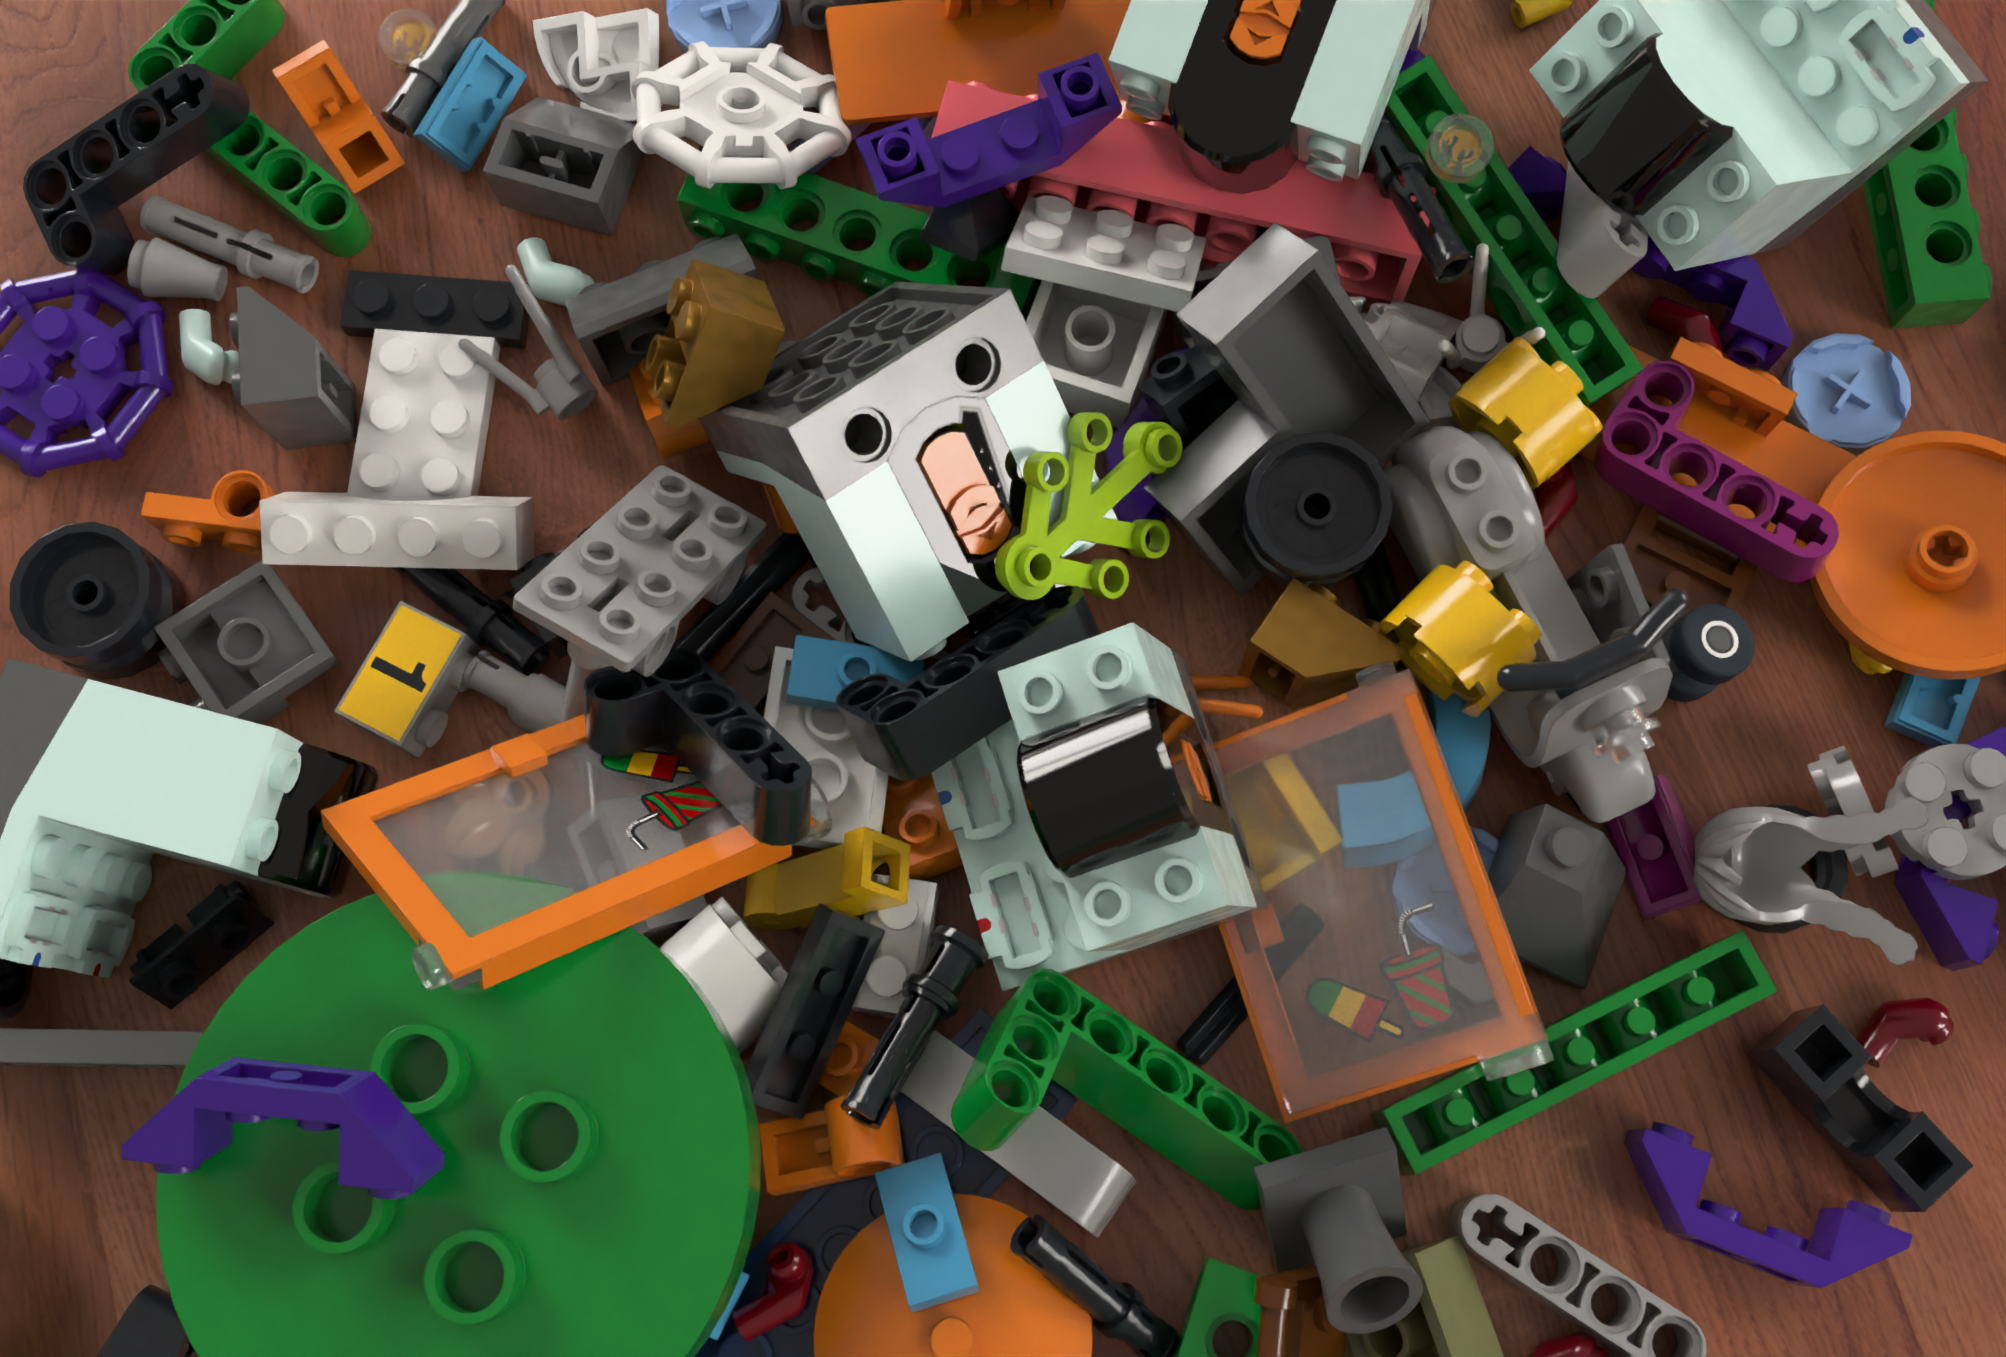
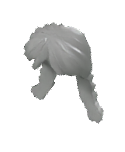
[1693,796,1929,965]

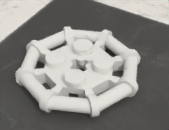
[631,41,851,189]

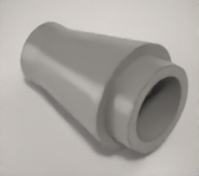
[127,237,228,301]

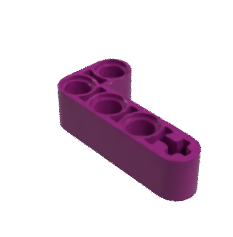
[1594,361,1839,582]

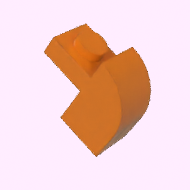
[272,40,406,194]

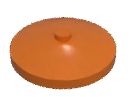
[1810,430,2006,680]
[814,1193,1093,1357]

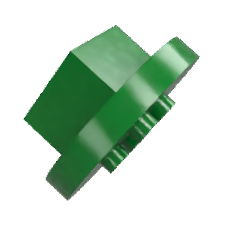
[156,877,761,1357]

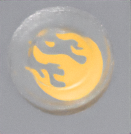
[378,8,438,70]
[1425,113,1494,183]

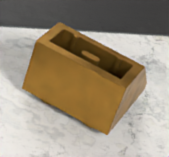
[645,258,785,428]
[1238,578,1406,708]

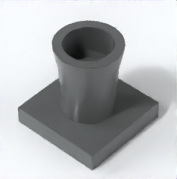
[1254,1127,1423,1334]

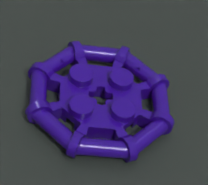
[0,268,175,478]

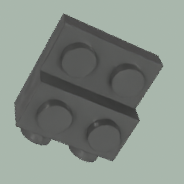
[154,560,339,724]

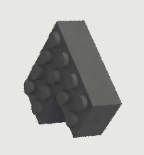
[1143,223,1431,596]

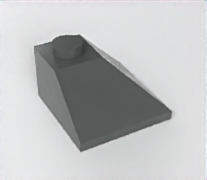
[1466,804,1627,989]

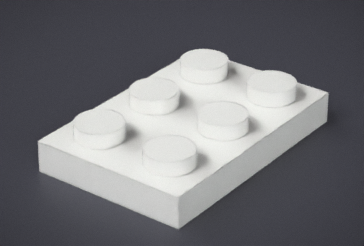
[1001,196,1207,312]
[347,329,501,501]
[764,646,889,849]

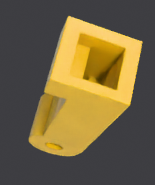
[743,826,911,930]

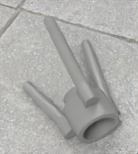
[458,265,598,420]

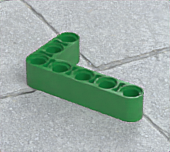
[128,0,372,257]
[951,968,1303,1210]

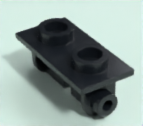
[129,880,275,1010]

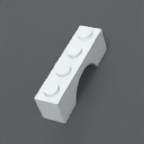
[259,492,535,570]

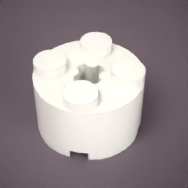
[659,896,788,1055]

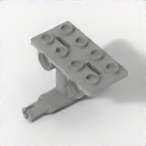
[462,465,767,792]

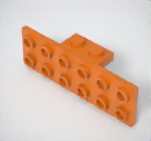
[825,0,1131,125]
[1578,337,1857,548]

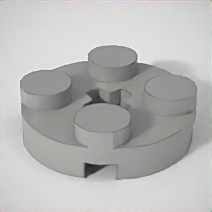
[1885,744,2006,880]
[1807,745,1899,878]

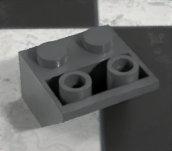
[483,96,644,236]
[229,286,358,450]

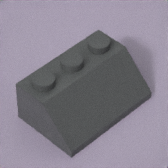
[565,233,759,387]

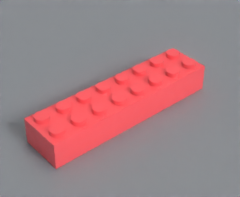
[931,80,1437,304]

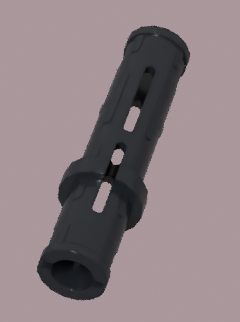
[1367,116,1474,284]
[391,567,550,676]
[1010,1214,1179,1357]

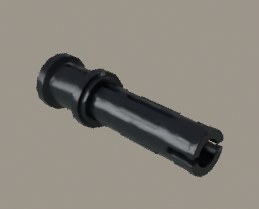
[840,925,989,1130]

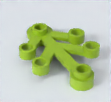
[995,412,1183,600]

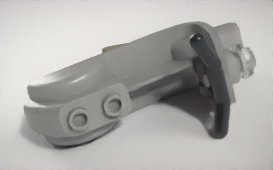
[1384,425,1690,823]

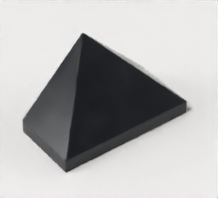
[920,189,1021,263]

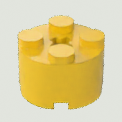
[1448,337,1603,490]
[1379,560,1542,717]

